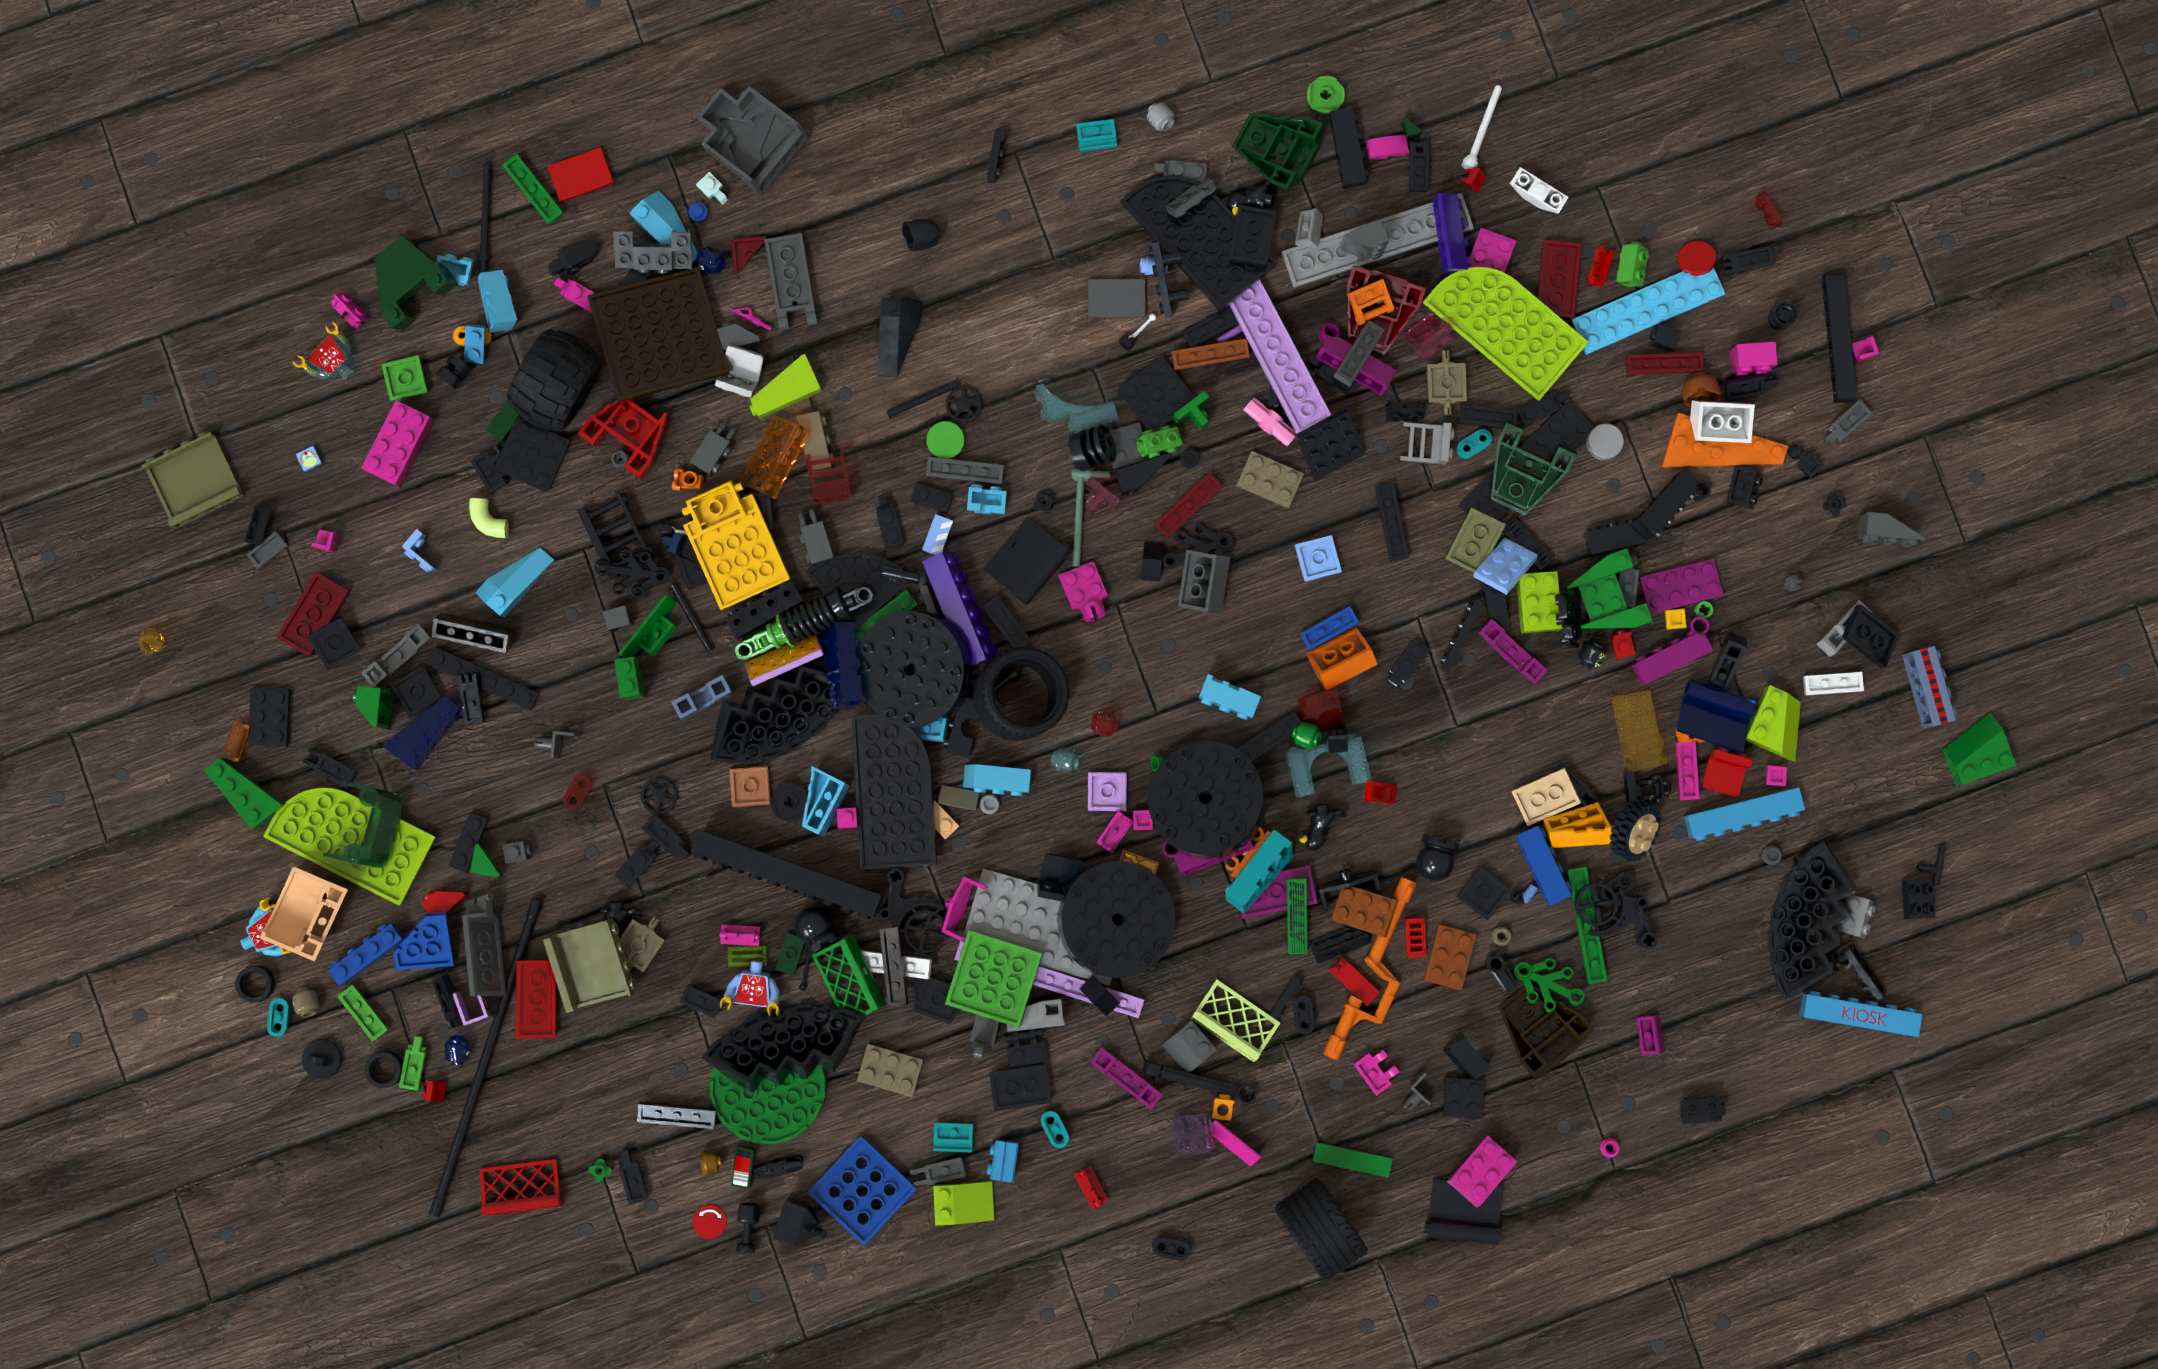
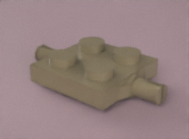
[1427,350,1467,416]
[620,916,666,973]

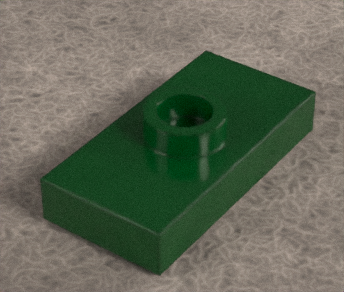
[775,933,805,976]

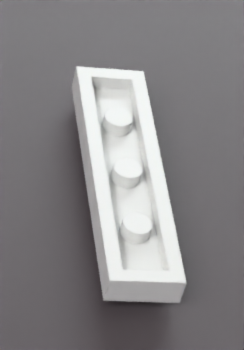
[861,950,932,979]

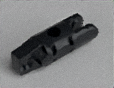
[754,1154,803,1179]

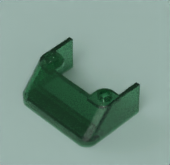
[323,780,404,868]

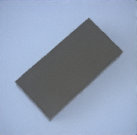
[246,531,289,570]

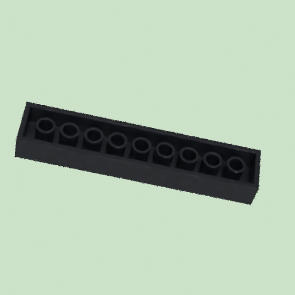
[690,830,884,919]

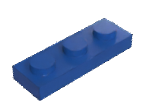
[1299,606,1359,651]

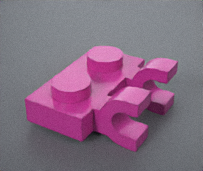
[1353,1049,1399,1096]

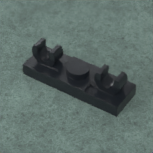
[1502,516,1554,571]
[1838,944,1887,1001]

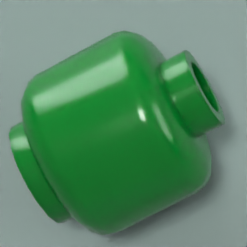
[1292,722,1322,750]

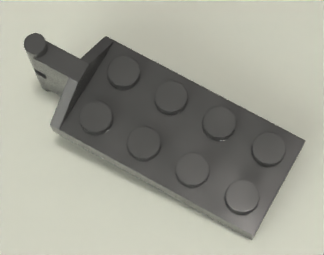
[462,892,506,997]

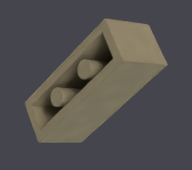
[797,411,835,474]

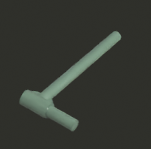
[1072,468,1110,567]

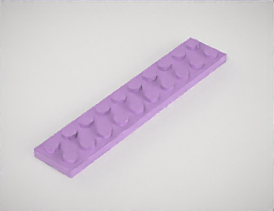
[1229,280,1331,434]

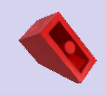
[421,891,469,915]

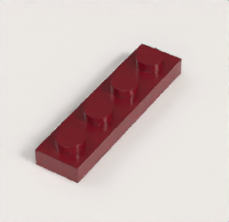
[1626,352,1704,375]
[1154,473,1223,539]

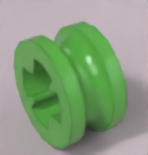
[1694,601,1713,618]

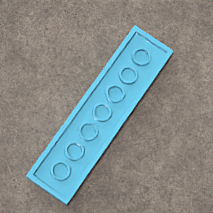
[1570,267,1726,355]

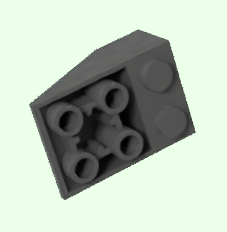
[1857,512,1925,547]

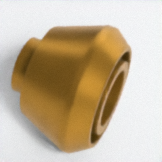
[700,1150,722,1176]

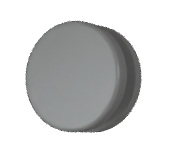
[1586,424,1624,460]

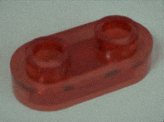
[1755,192,1783,229]
[563,774,593,810]

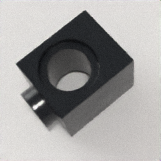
[1649,324,1681,352]

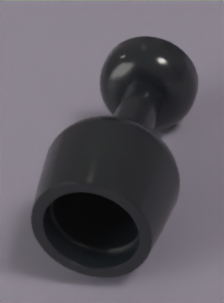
[736,1203,760,1253]

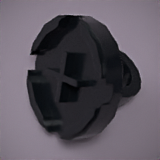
[302,1040,342,1079]

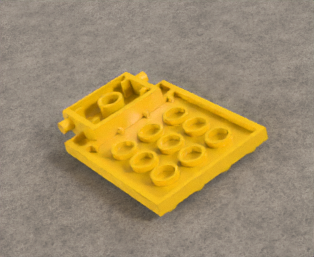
[681,480,791,610]

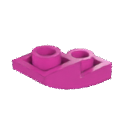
[1366,135,1409,159]

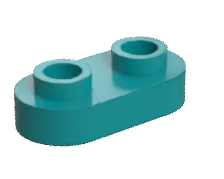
[1456,429,1492,459]
[267,998,290,1037]
[1041,1111,1069,1148]

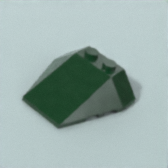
[1232,113,1324,191]

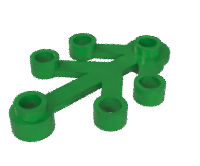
[1514,958,1585,1013]

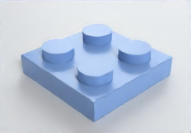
[1294,535,1342,582]

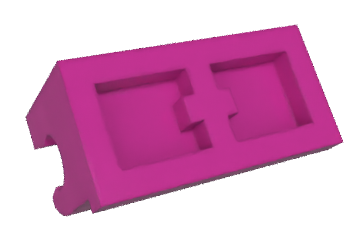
[1096,811,1133,853]

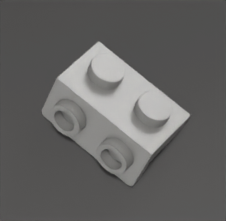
[1838,895,1876,939]

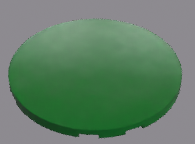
[710,1065,826,1144]

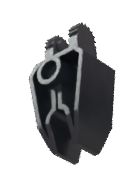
[548,240,598,276]

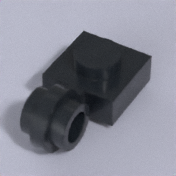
[1787,444,1824,478]

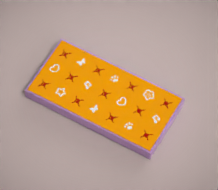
[745,634,823,686]

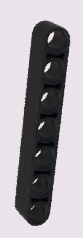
[1822,272,1856,403]

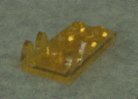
[1611,690,1667,772]

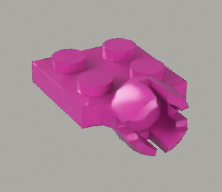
[1058,561,1108,622]

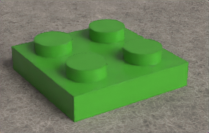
[381,355,429,402]

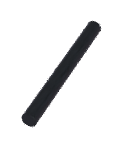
[886,380,959,418]
[669,583,714,652]

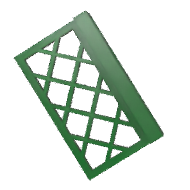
[812,935,887,1016]

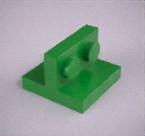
[1173,391,1209,432]

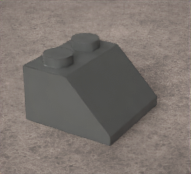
[1162,1020,1217,1073]

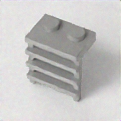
[1400,422,1454,465]

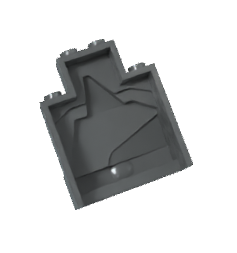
[697,86,809,196]

